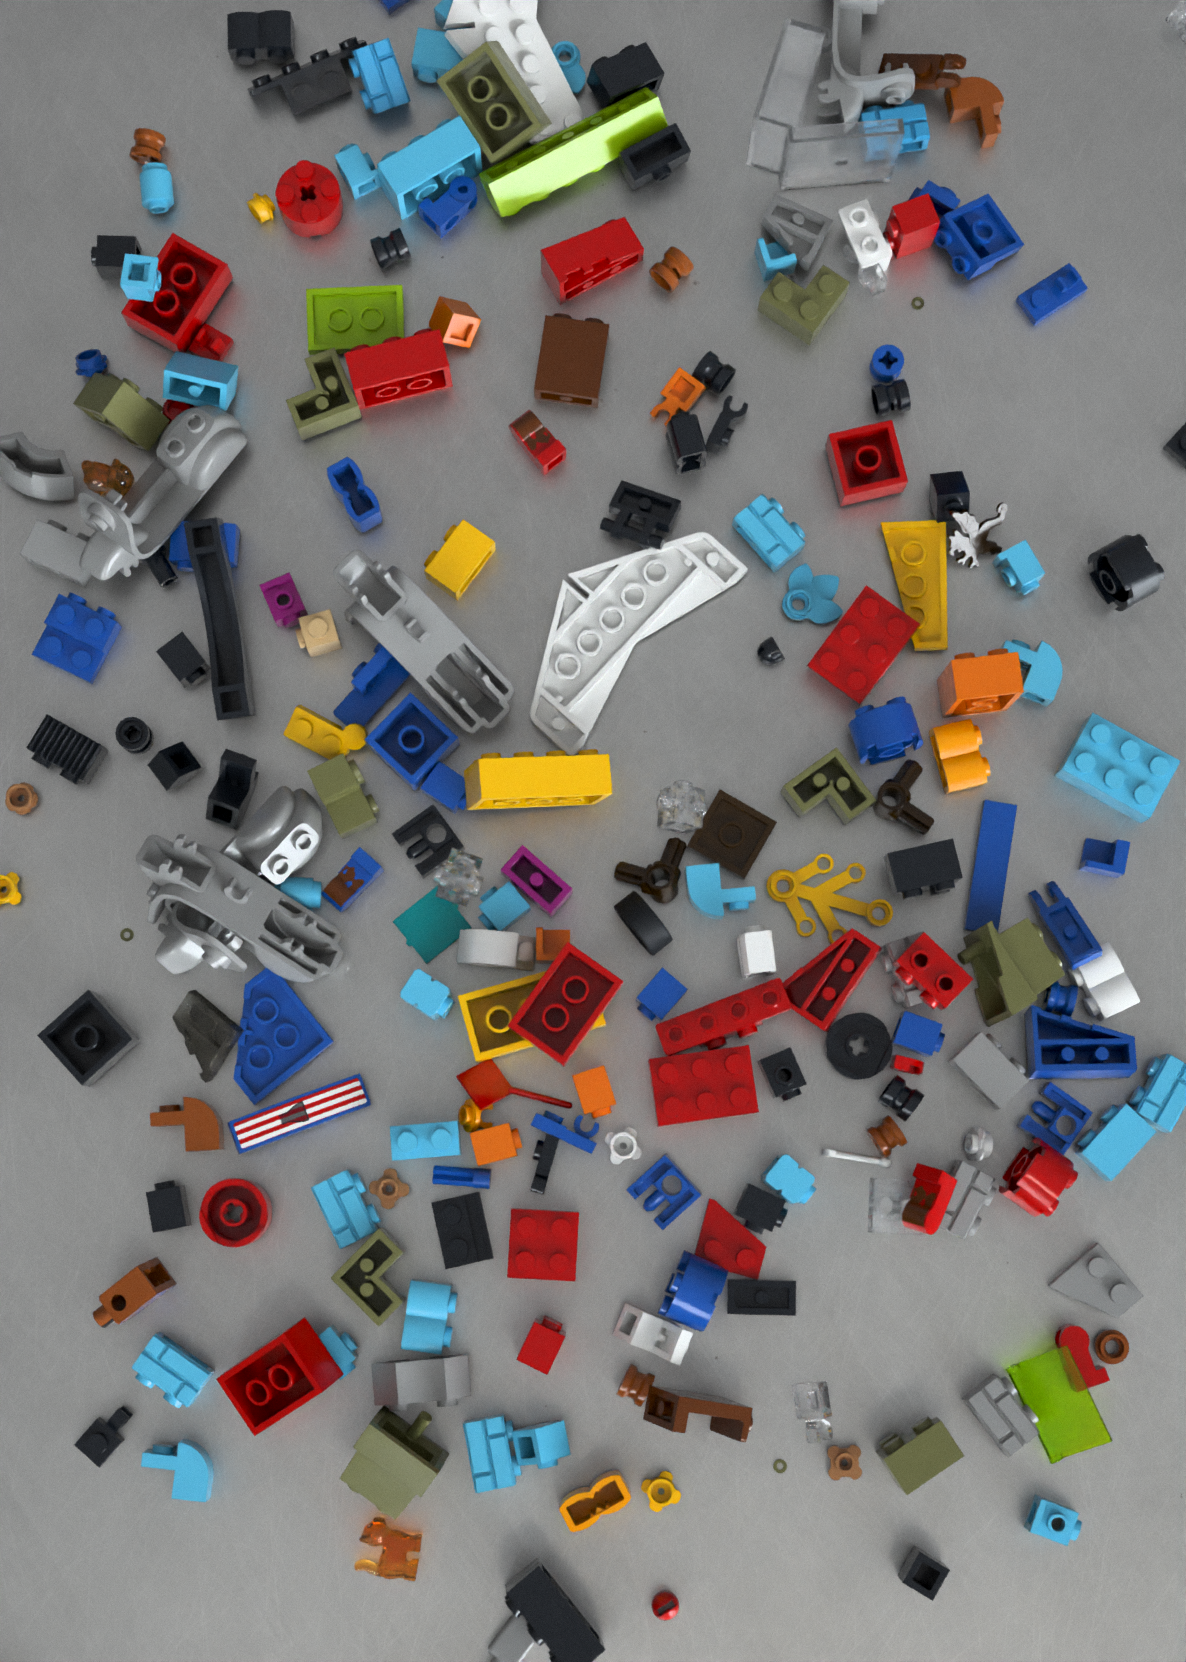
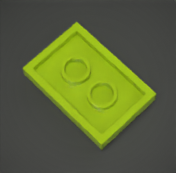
[306,285,405,355]

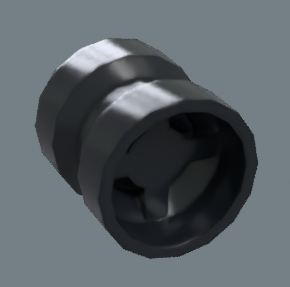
[370,228,411,270]
[692,351,736,396]
[871,379,911,417]
[115,717,154,755]
[878,1075,924,1121]

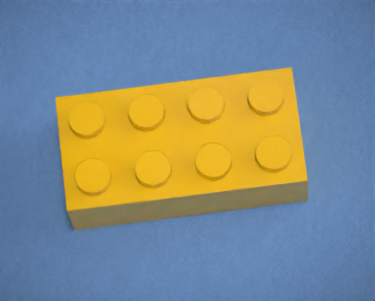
[464,749,612,810]
[458,971,606,1063]

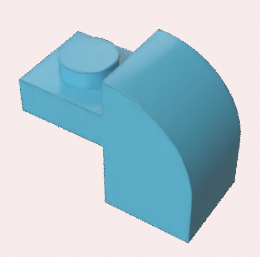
[1000,640,1063,707]
[684,863,756,919]
[141,1439,214,1502]

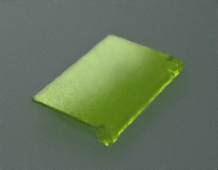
[1006,1345,1113,1464]

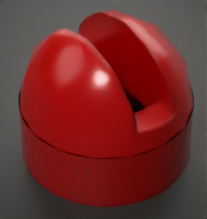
[651,1590,679,1621]

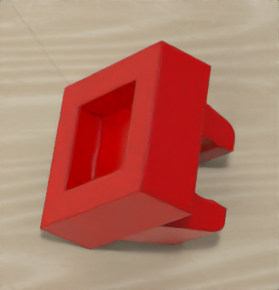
[188,323,234,362]

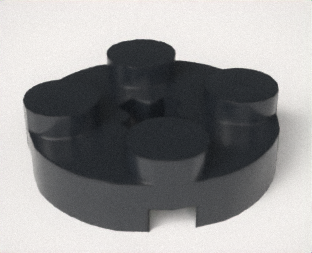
[825,1012,893,1080]

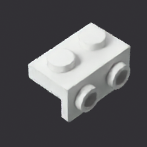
[838,199,892,274]

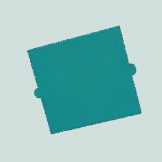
[393,885,472,964]

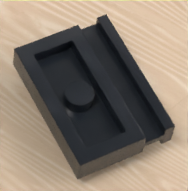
[431,1192,494,1269]

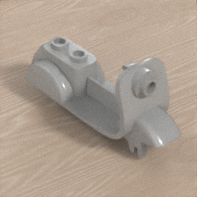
[815,0,915,135]
[78,405,247,580]
[333,550,515,733]
[155,786,323,974]
[136,834,343,983]

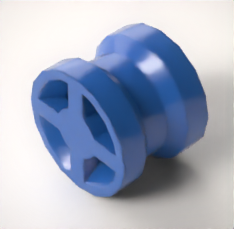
[869,344,904,384]
[1042,981,1078,1017]

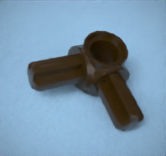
[873,759,934,835]
[614,837,686,903]

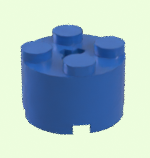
[848,697,923,765]
[658,1250,728,1332]

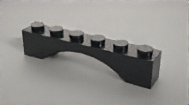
[184,517,255,721]

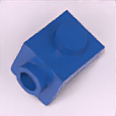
[909,180,961,217]

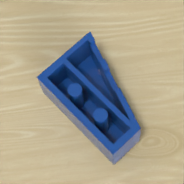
[1024,1005,1137,1079]

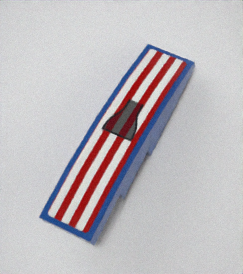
[227,1073,371,1155]

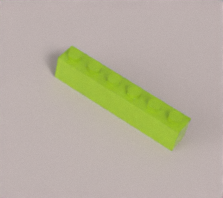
[478,87,668,217]

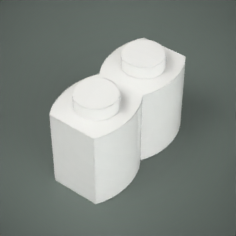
[736,925,777,979]
[1068,942,1140,1021]

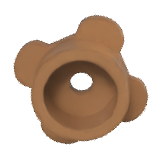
[369,1168,409,1209]
[827,1445,862,1480]

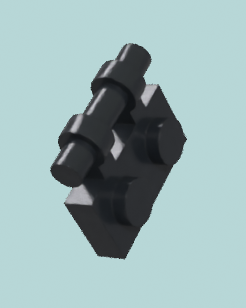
[600,480,681,550]

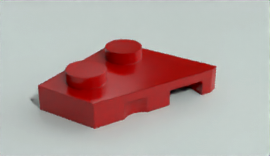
[694,1198,767,1280]

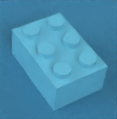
[377,116,483,220]
[1054,713,1181,823]

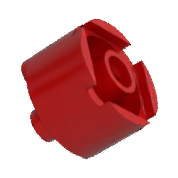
[275,160,343,238]
[999,1137,1078,1217]
[199,1178,272,1247]

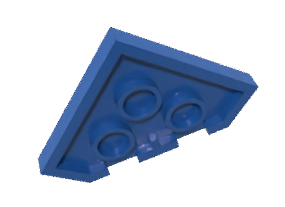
[233,968,334,1105]

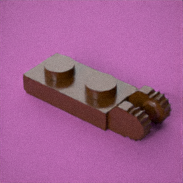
[878,53,967,90]

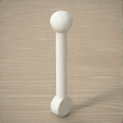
[822,1149,892,1169]

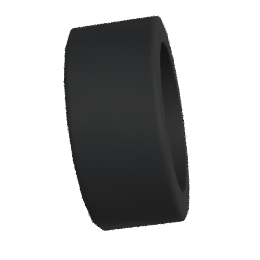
[614,891,673,956]

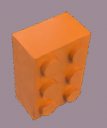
[937,648,1024,718]

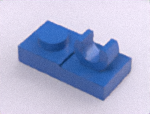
[1016,263,1088,326]
[531,1110,599,1154]

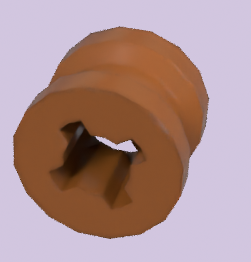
[129,128,166,165]
[866,1115,908,1158]
[616,1364,655,1407]

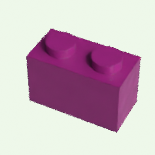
[500,845,573,918]

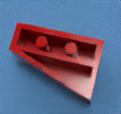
[540,217,644,305]
[783,928,882,1032]

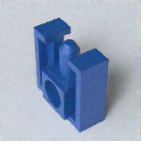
[1016,1082,1093,1155]
[627,1153,702,1230]

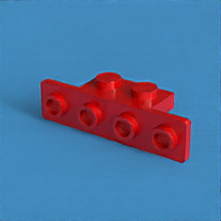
[655,978,792,1056]

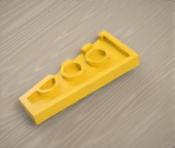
[880,520,948,651]

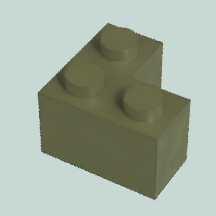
[757,264,850,346]
[286,347,362,441]
[73,372,170,452]
[780,747,877,825]
[307,753,380,839]
[331,1228,406,1327]
[875,1416,964,1495]

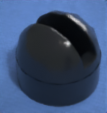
[757,636,785,665]

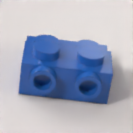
[934,194,1024,280]
[32,592,122,684]

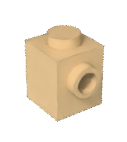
[295,609,343,657]

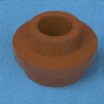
[1094,1330,1129,1364]

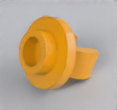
[458,1098,493,1132]

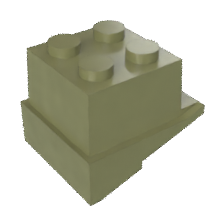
[957,917,1065,1027]
[339,1406,450,1520]

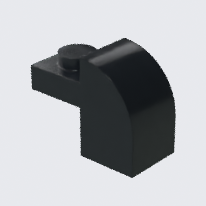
[206,749,259,830]

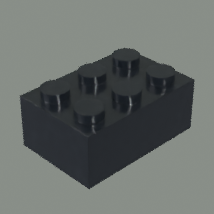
[505,1558,605,1662]

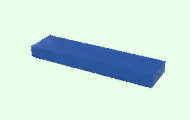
[963,800,1017,932]

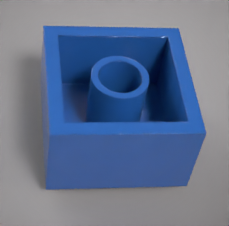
[364,692,460,791]

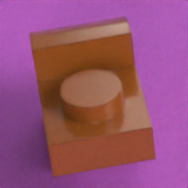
[943,77,1004,149]
[150,1097,224,1152]

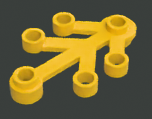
[766,854,893,944]

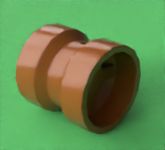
[649,246,694,293]

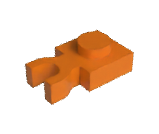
[650,367,706,426]

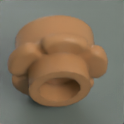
[5,782,38,815]

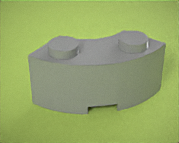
[0,432,74,501]
[371,1355,471,1412]

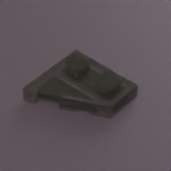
[172,990,244,1083]

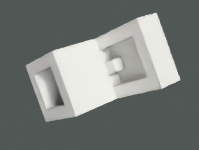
[457,929,536,971]
[613,1303,693,1366]

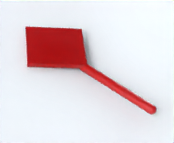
[456,1059,572,1110]

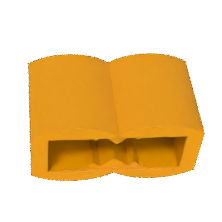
[929,719,990,794]
[559,1470,631,1532]

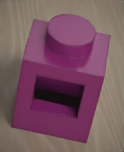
[259,572,308,628]

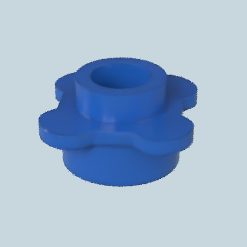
[75,349,107,377]

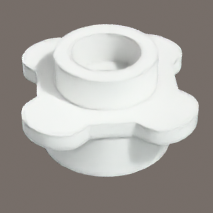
[605,1127,642,1165]
[964,1127,993,1161]

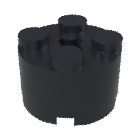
[1088,534,1165,611]

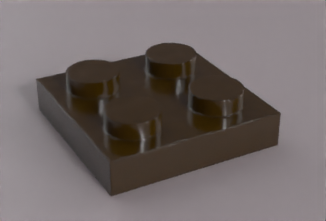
[686,790,777,880]

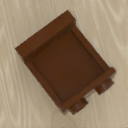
[534,313,609,408]
[643,1385,753,1442]

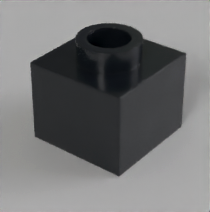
[148,741,201,791]

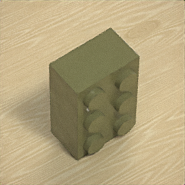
[436,41,552,163]

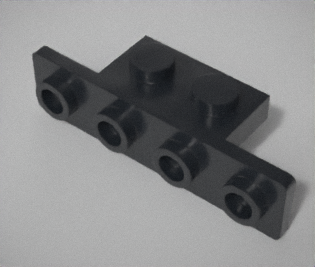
[247,36,367,115]

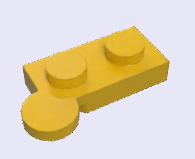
[283,705,368,760]

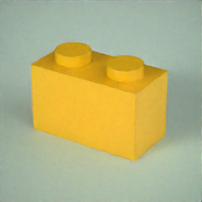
[424,519,496,601]

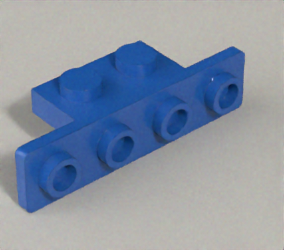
[333,643,410,727]

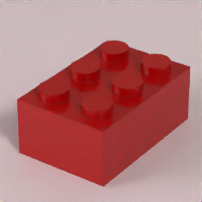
[121,233,233,353]
[344,328,453,410]
[807,585,920,706]
[508,942,624,1067]
[648,1045,759,1127]
[216,1317,344,1436]

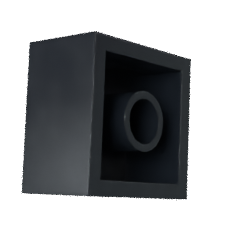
[37,990,140,1087]

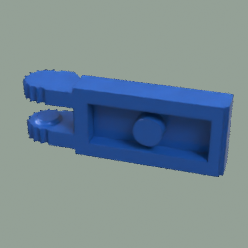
[1028,881,1103,970]

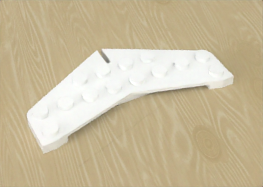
[443,0,585,145]
[530,532,748,756]

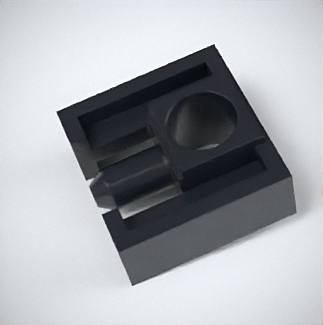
[392,804,465,879]

